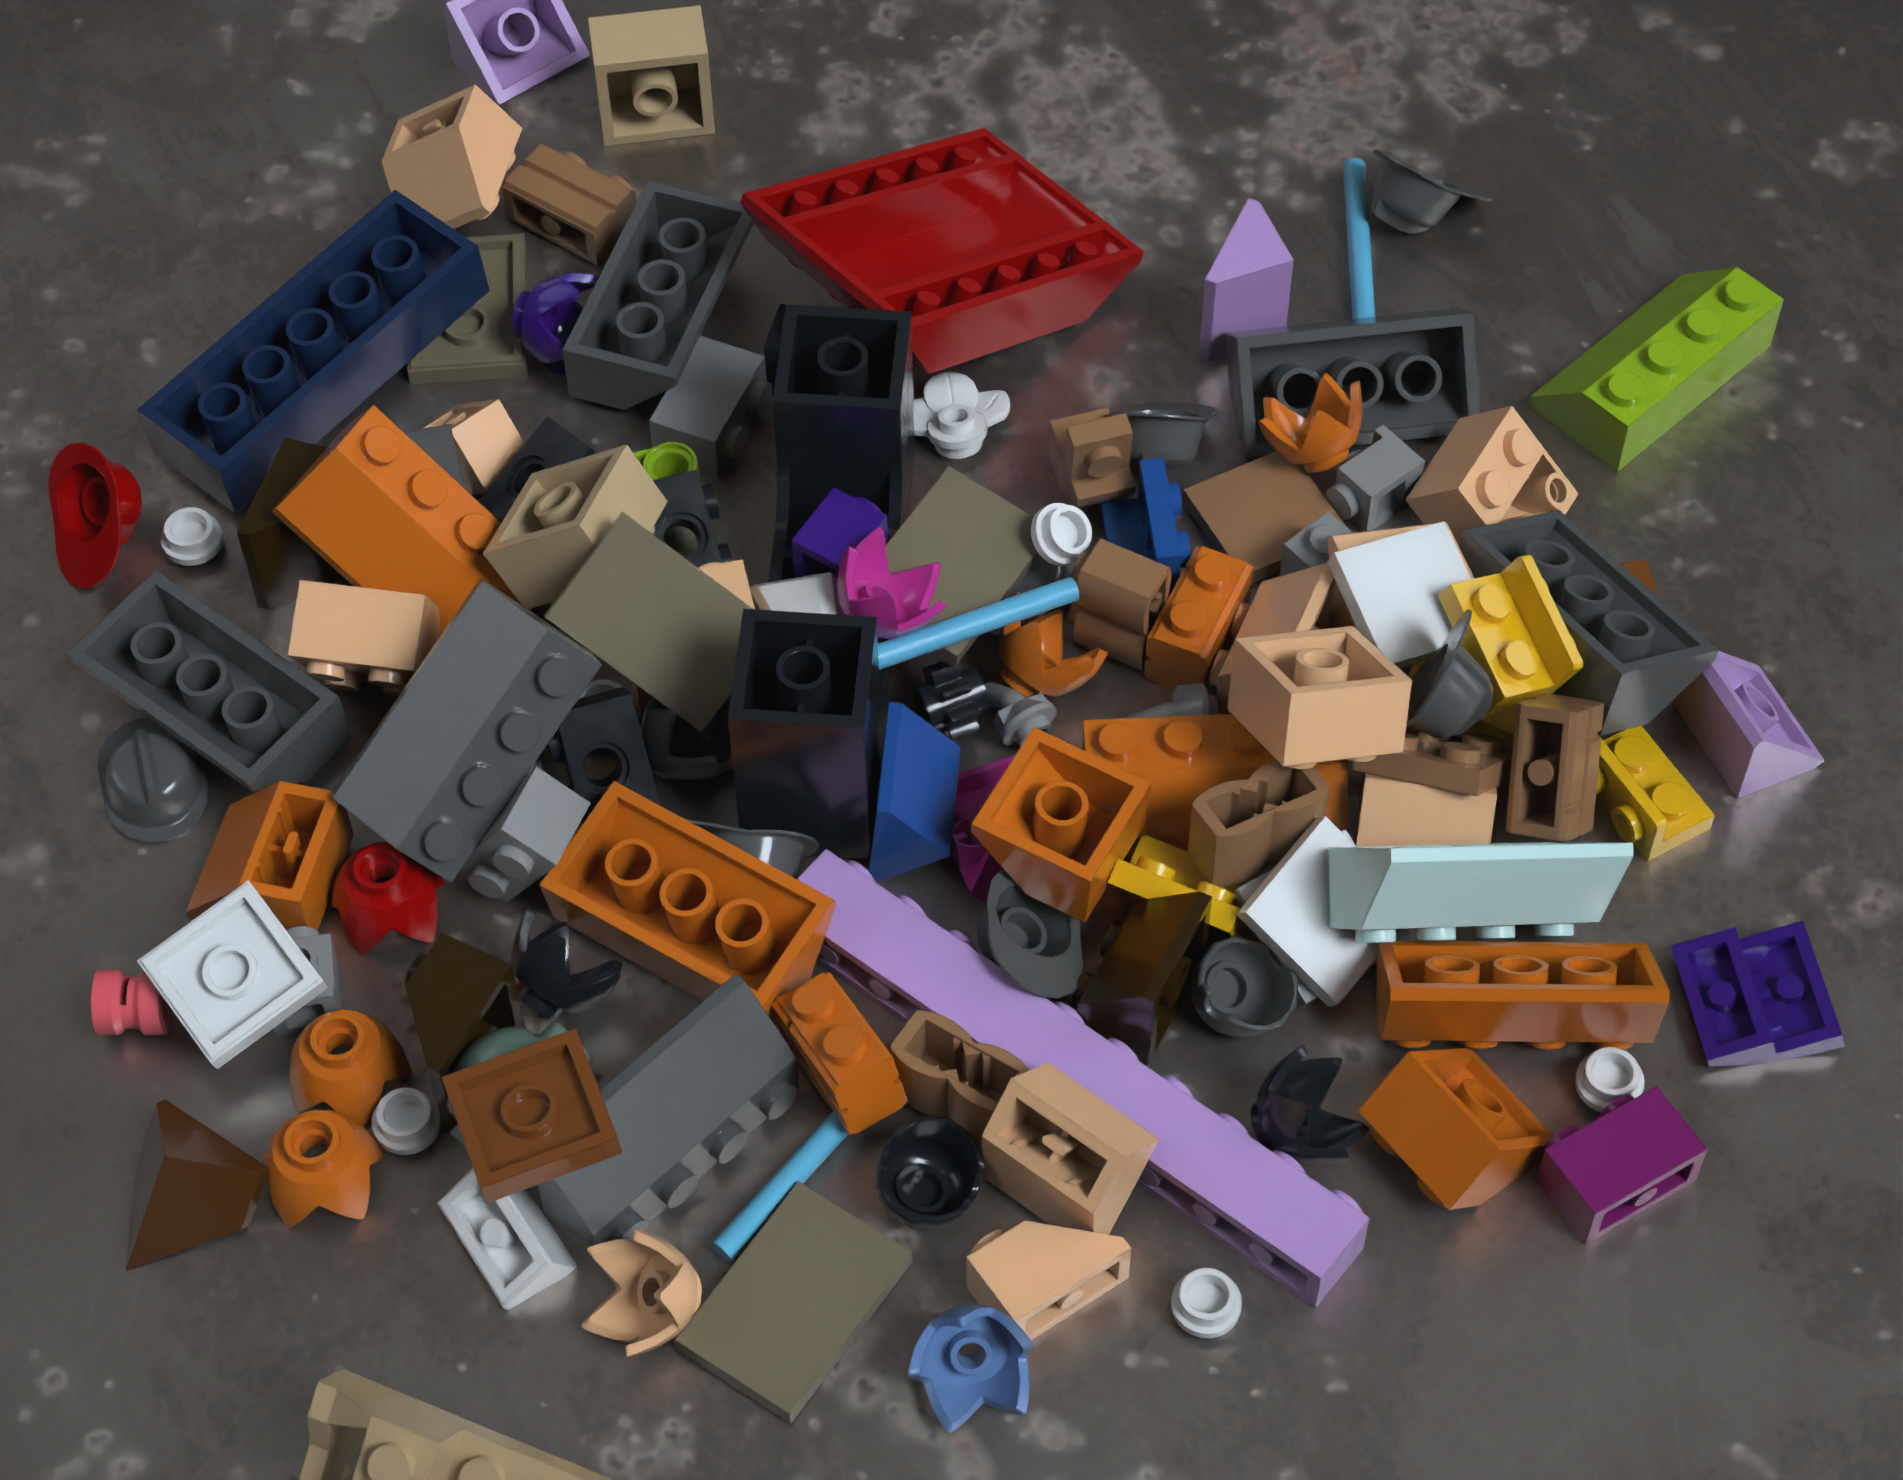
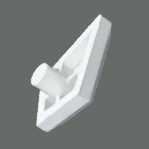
[750,572,842,615]

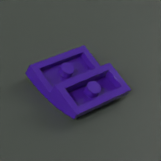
[1671,921,1845,1066]

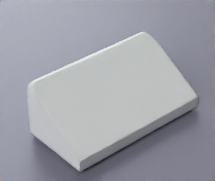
[437,1168,577,1310]

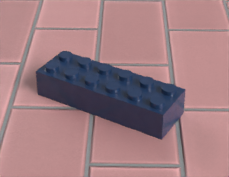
[137,190,490,514]

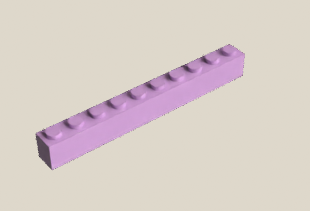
[797,849,1370,1309]

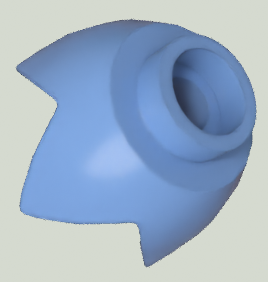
[908,1304,1034,1433]

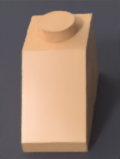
[416,399,525,494]
[966,1220,1131,1340]

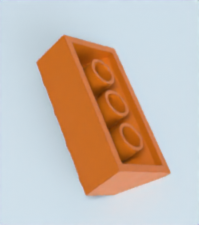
[271,404,533,634]
[1082,714,1349,863]
[539,781,836,1029]
[1375,941,1670,1050]

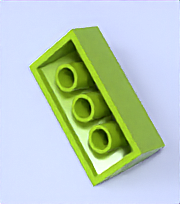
[1527,267,1784,472]

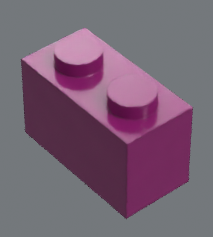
[1536,1086,1708,1245]

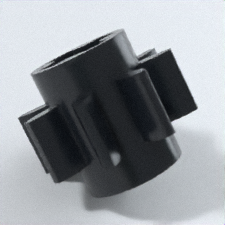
[912,661,990,741]

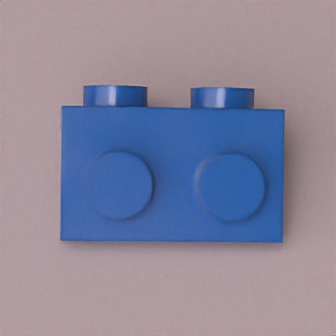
[1101,458,1191,598]

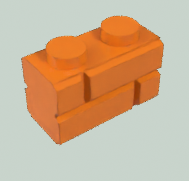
[1144,546,1254,690]
[772,972,908,1135]

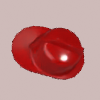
[48,442,142,588]

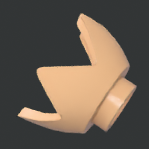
[581,1229,702,1357]

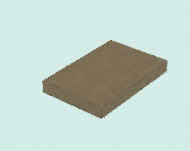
[408,233,528,384]
[886,466,1039,668]
[544,511,753,732]
[675,1181,913,1424]

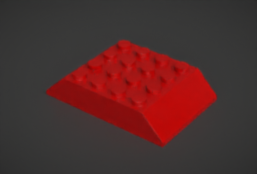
[740,128,1145,374]

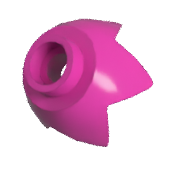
[837,527,947,641]

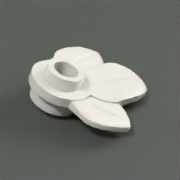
[914,372,1010,459]

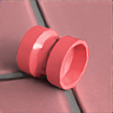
[91,969,173,1036]

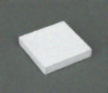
[1327,521,1471,669]
[1236,816,1399,1007]
[137,880,329,1070]

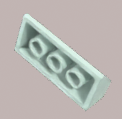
[1328,842,1634,942]

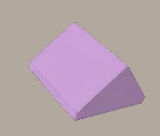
[443,0,590,105]
[1198,198,1294,361]
[1672,651,1825,799]

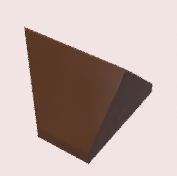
[126,1099,269,1271]

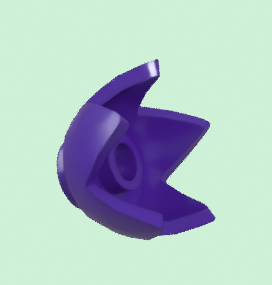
[512,273,599,376]

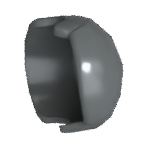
[1190,936,1298,1039]

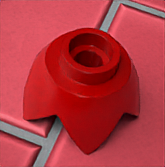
[331,842,446,956]

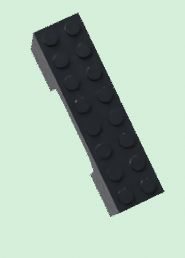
[728,304,915,859]

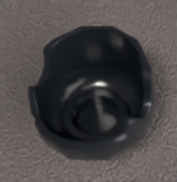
[875,1116,985,1230]

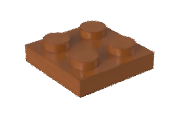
[441,1028,622,1204]

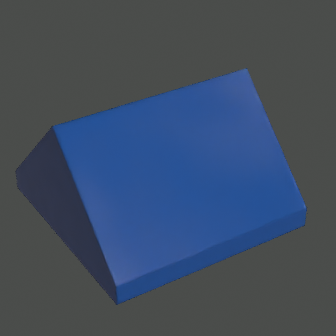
[868,702,961,882]

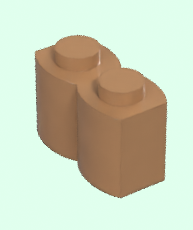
[1068,538,1171,672]
[1187,760,1330,887]
[890,1010,1029,1146]

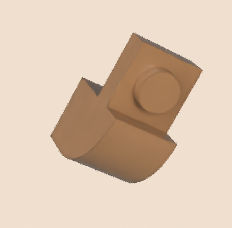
[1047,407,1137,508]

